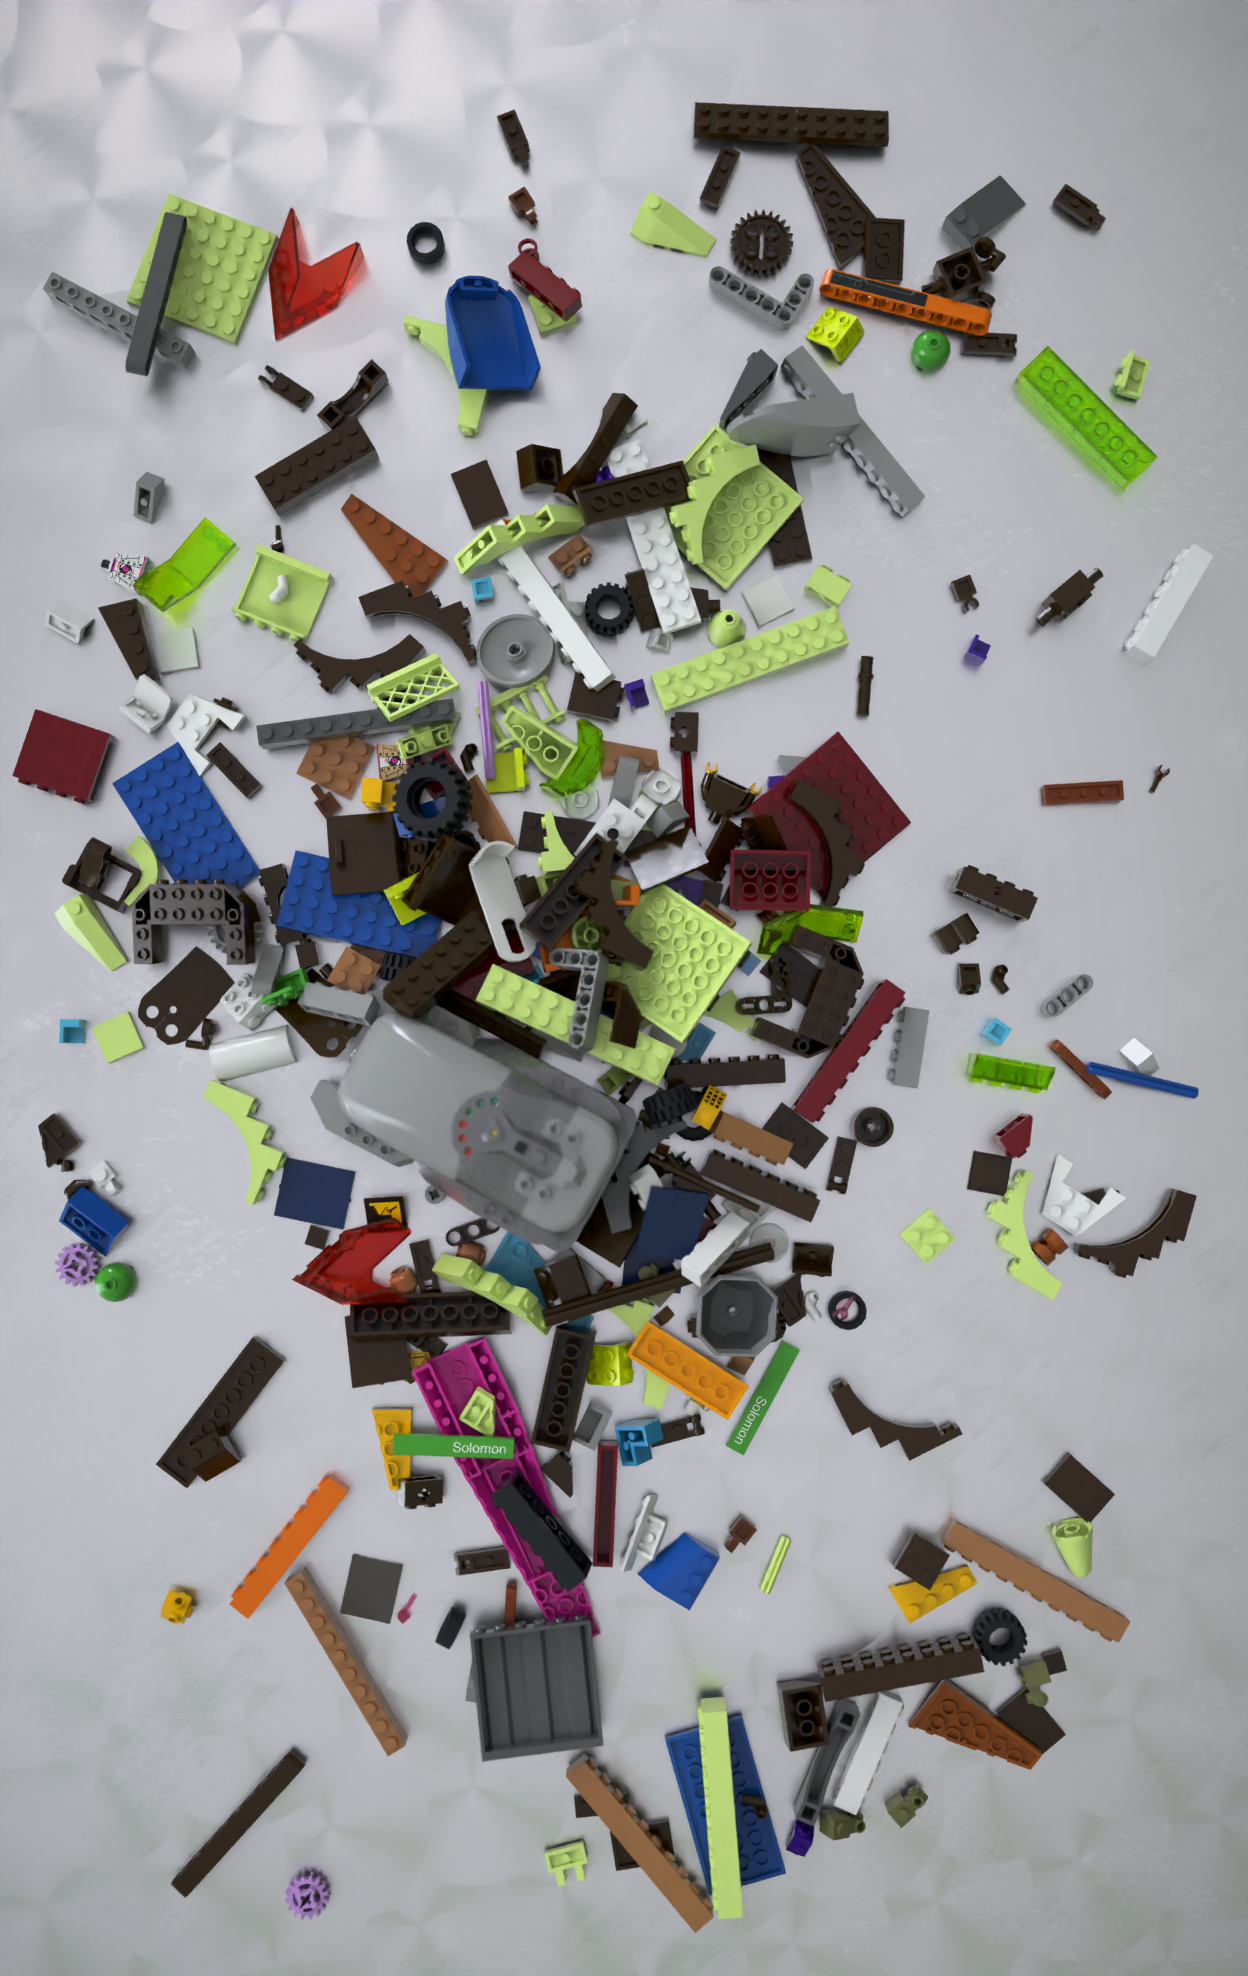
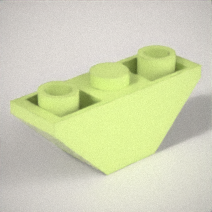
[396,724,453,760]

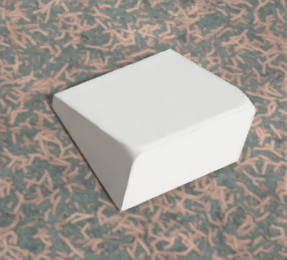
[646,628,674,653]

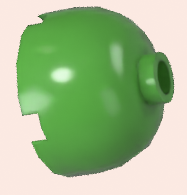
[911,330,950,372]
[95,1262,137,1302]

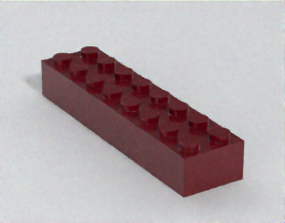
[791,979,906,1123]

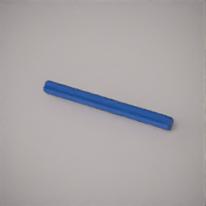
[1087,1062,1199,1099]

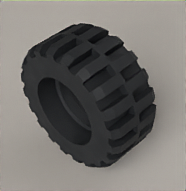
[392,760,473,839]

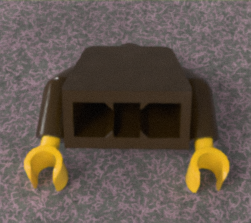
[701,762,762,824]

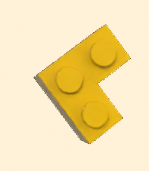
[361,778,399,812]

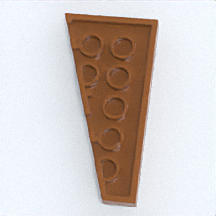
[341,494,448,599]
[908,1679,1043,1770]

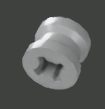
[425,1185,446,1204]

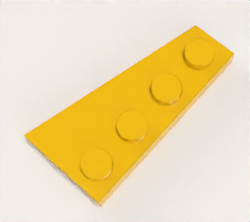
[372,1408,412,1490]
[889,1564,978,1624]

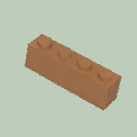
[709,1110,794,1166]

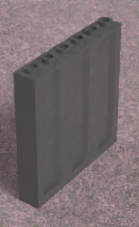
[470,1614,604,1762]

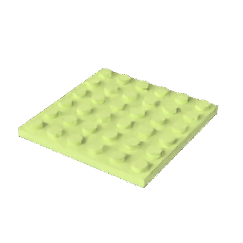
[126,194,278,345]
[664,424,804,591]
[593,884,752,1044]

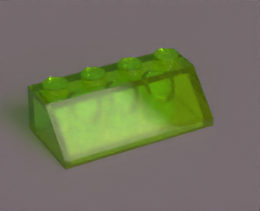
[966,1053,1056,1094]

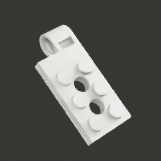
[574,794,658,856]

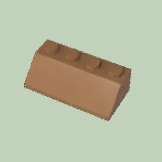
[467,774,518,852]

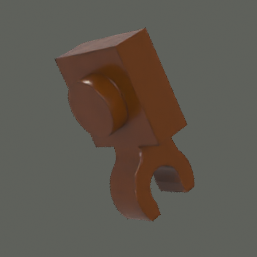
[508,186,538,226]
[310,783,342,819]
[724,1516,757,1553]

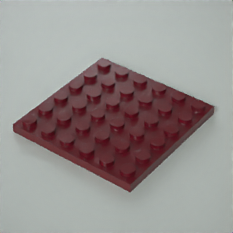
[747,731,911,899]

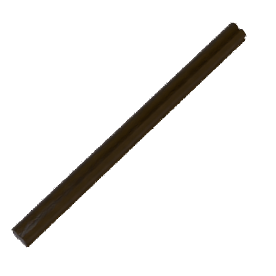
[541,1242,775,1327]

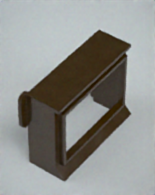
[62,844,142,914]

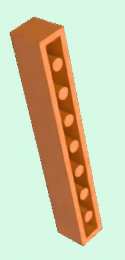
[230,1473,350,1619]

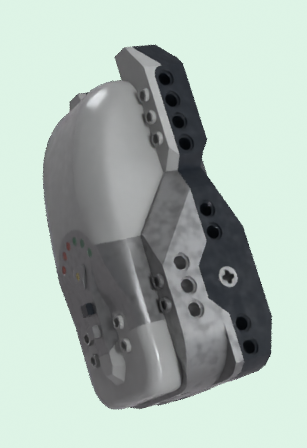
[310,989,636,1253]

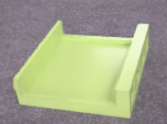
[231,544,333,642]

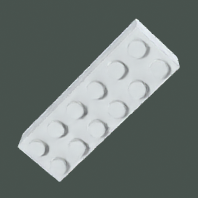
[1124,544,1214,666]

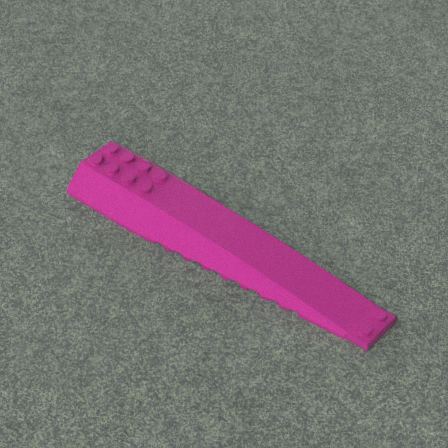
[412,1337,601,1637]

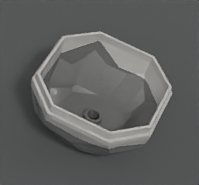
[696,1274,778,1357]

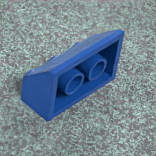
[59,1186,129,1257]

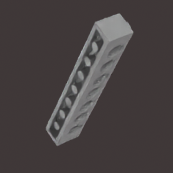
[43,272,195,369]

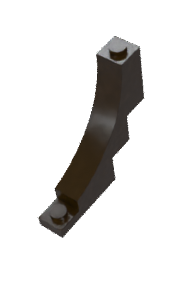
[829,1380,963,1461]

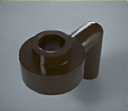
[974,237,1006,272]
[185,1018,217,1050]

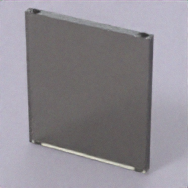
[340,1554,403,1624]

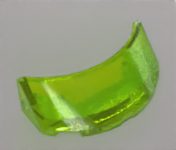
[539,719,604,797]

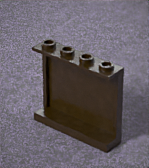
[401,833,481,926]

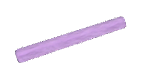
[477,681,496,780]

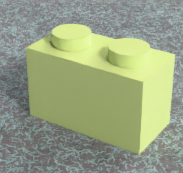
[805,564,852,609]

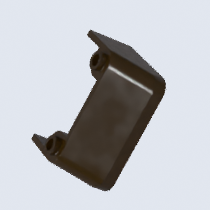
[567,979,642,1049]

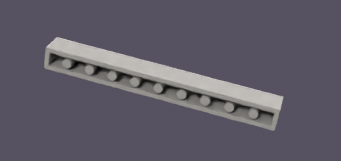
[780,345,925,517]

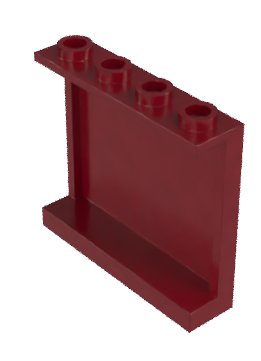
[12,709,115,804]

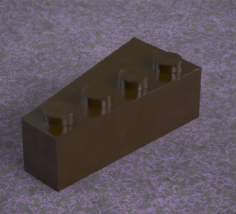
[98,598,160,680]

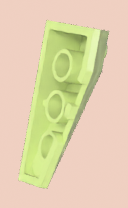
[630,191,716,257]
[501,705,579,781]
[55,894,128,971]

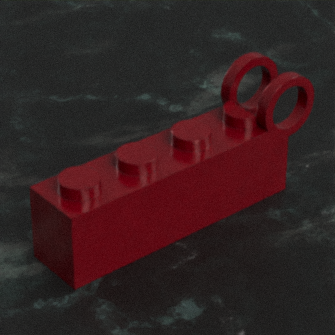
[508,238,582,322]

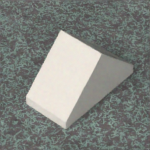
[1119,1038,1159,1076]

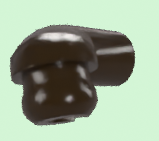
[460,743,478,773]
[992,964,1010,995]
[64,1180,93,1200]
[742,1793,768,1819]

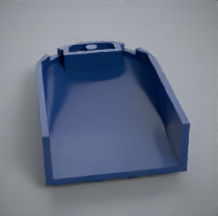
[445,275,541,390]

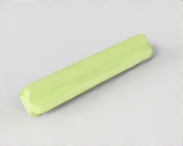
[760,1536,791,1594]

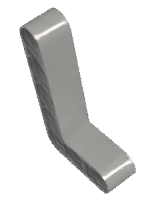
[709,266,814,331]
[549,948,609,1052]

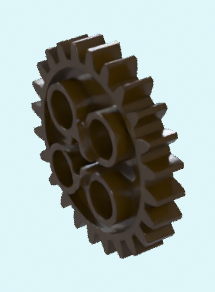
[730,210,794,276]

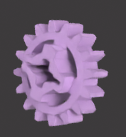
[55,1243,100,1287]
[285,1872,330,1920]

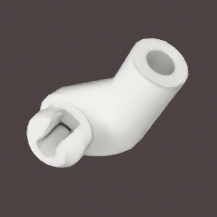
[804,1291,822,1322]

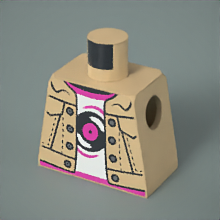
[375,744,422,782]

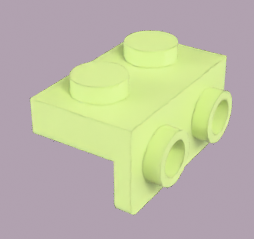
[1115,350,1151,400]

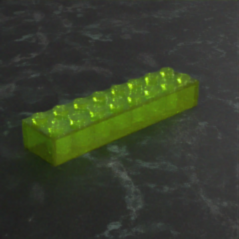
[1015,346,1158,491]

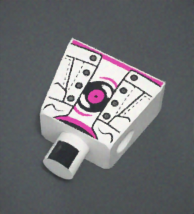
[101,552,152,596]

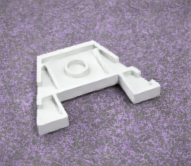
[167,694,246,777]
[1042,1154,1125,1237]

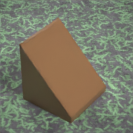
[655,1143,670,1157]
[653,1306,675,1326]

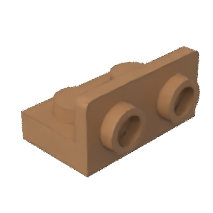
[548,534,593,577]

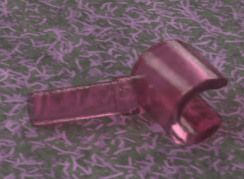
[833,1295,856,1321]
[397,1595,416,1624]

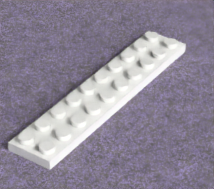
[606,439,701,635]

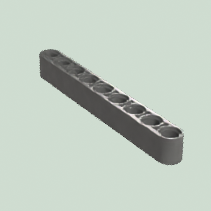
[125,212,187,376]

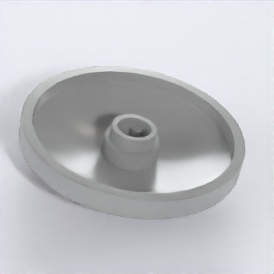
[476,614,555,688]

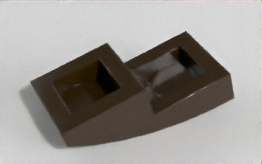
[407,1337,448,1358]

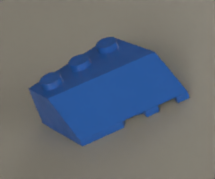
[638,1532,720,1611]

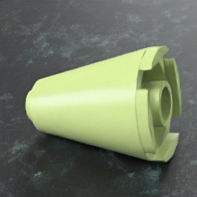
[707,609,746,648]
[1052,1518,1093,1578]

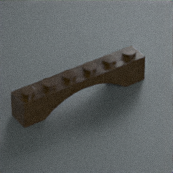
[553,393,638,505]

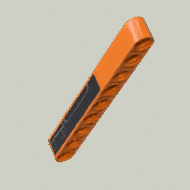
[819,269,992,336]

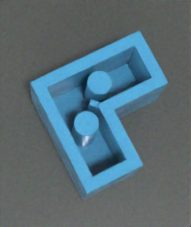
[615,1419,663,1466]

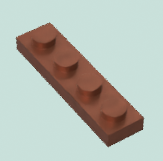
[1043,780,1124,805]

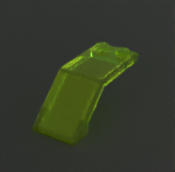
[132,517,236,612]
[757,904,864,956]

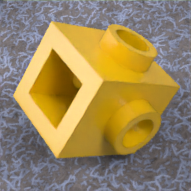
[161,1590,194,1624]

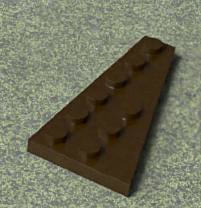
[796,143,876,268]

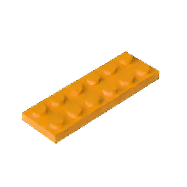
[626,1320,749,1420]

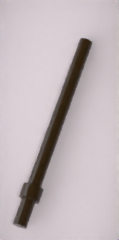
[648,1155,760,1213]

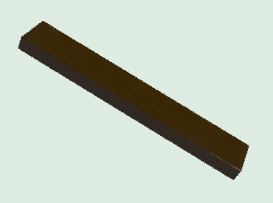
[437,990,547,1059]

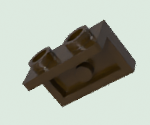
[791,1242,834,1277]

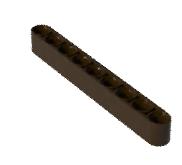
[170,1750,306,1898]

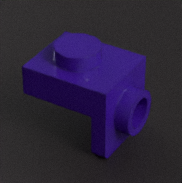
[786,1820,815,1857]

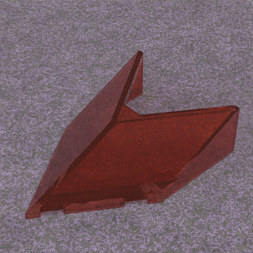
[268,207,364,340]
[292,1218,411,1305]

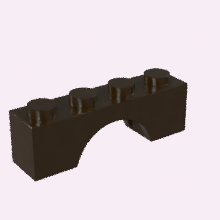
[317,359,389,431]
[258,863,307,947]

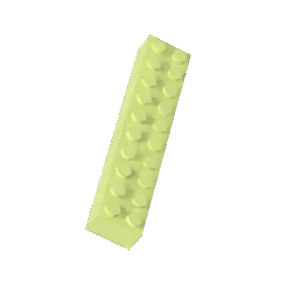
[651,606,850,715]
[476,964,675,1087]
[697,1697,743,1919]

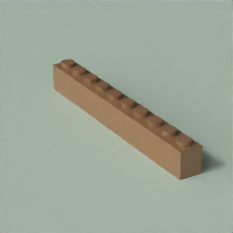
[940,1518,1130,1643]
[284,1566,408,1756]
[566,1754,714,1933]

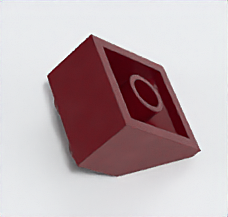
[991,1113,1033,1158]

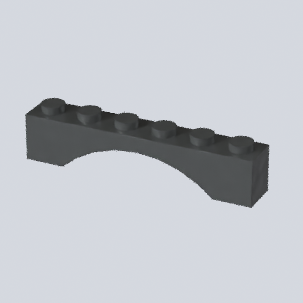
[793,1699,861,1827]

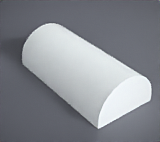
[209,1025,297,1082]

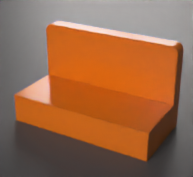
[614,885,639,907]

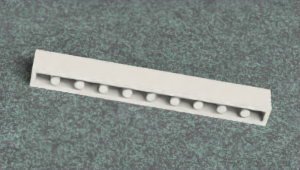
[494,519,616,692]

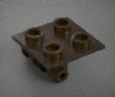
[740,815,787,850]

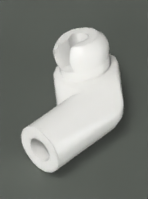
[269,575,289,603]

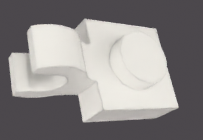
[88,1160,121,1196]

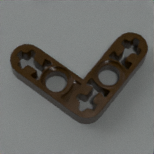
[735,955,792,1015]

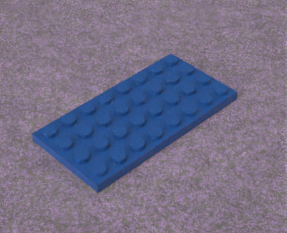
[112,742,260,888]
[276,850,442,959]
[665,1715,786,1896]

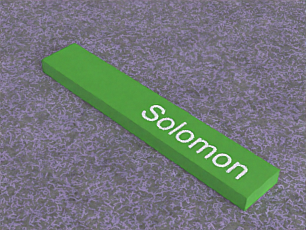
[726,1340,800,1455]
[392,1433,514,1459]

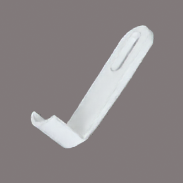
[468,841,536,962]

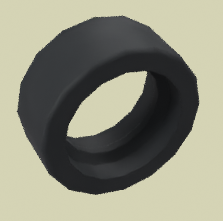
[406,222,445,264]
[828,1291,867,1330]
[435,1607,466,1649]

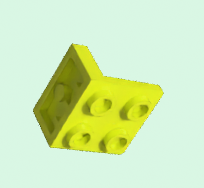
[806,306,865,363]
[384,873,426,925]

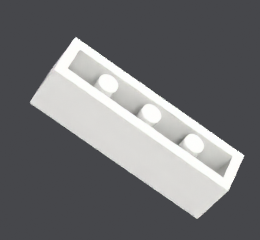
[681,1212,750,1287]

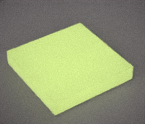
[92,1012,145,1063]

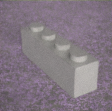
[298,982,380,1026]
[889,1007,929,1089]

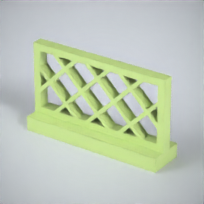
[367,653,460,722]

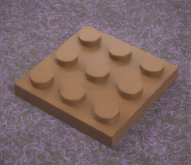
[296,737,376,800]

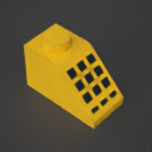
[691,1085,727,1130]

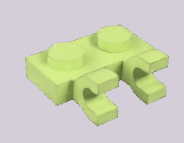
[544,1840,588,1887]

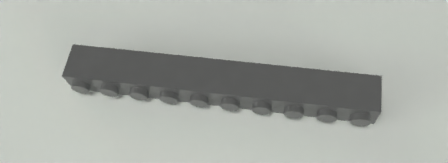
[256,698,458,749]

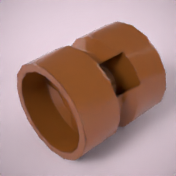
[1031,1228,1069,1266]

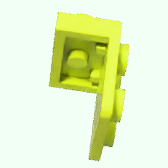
[486,748,529,793]
[586,1342,634,1386]

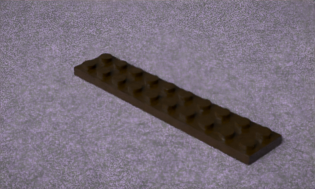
[694,102,889,147]

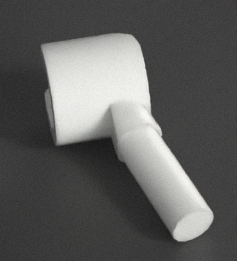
[622,419,648,437]

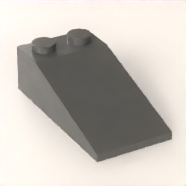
[942,175,1026,250]
[719,349,778,431]

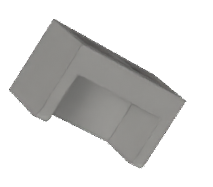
[573,1401,612,1451]

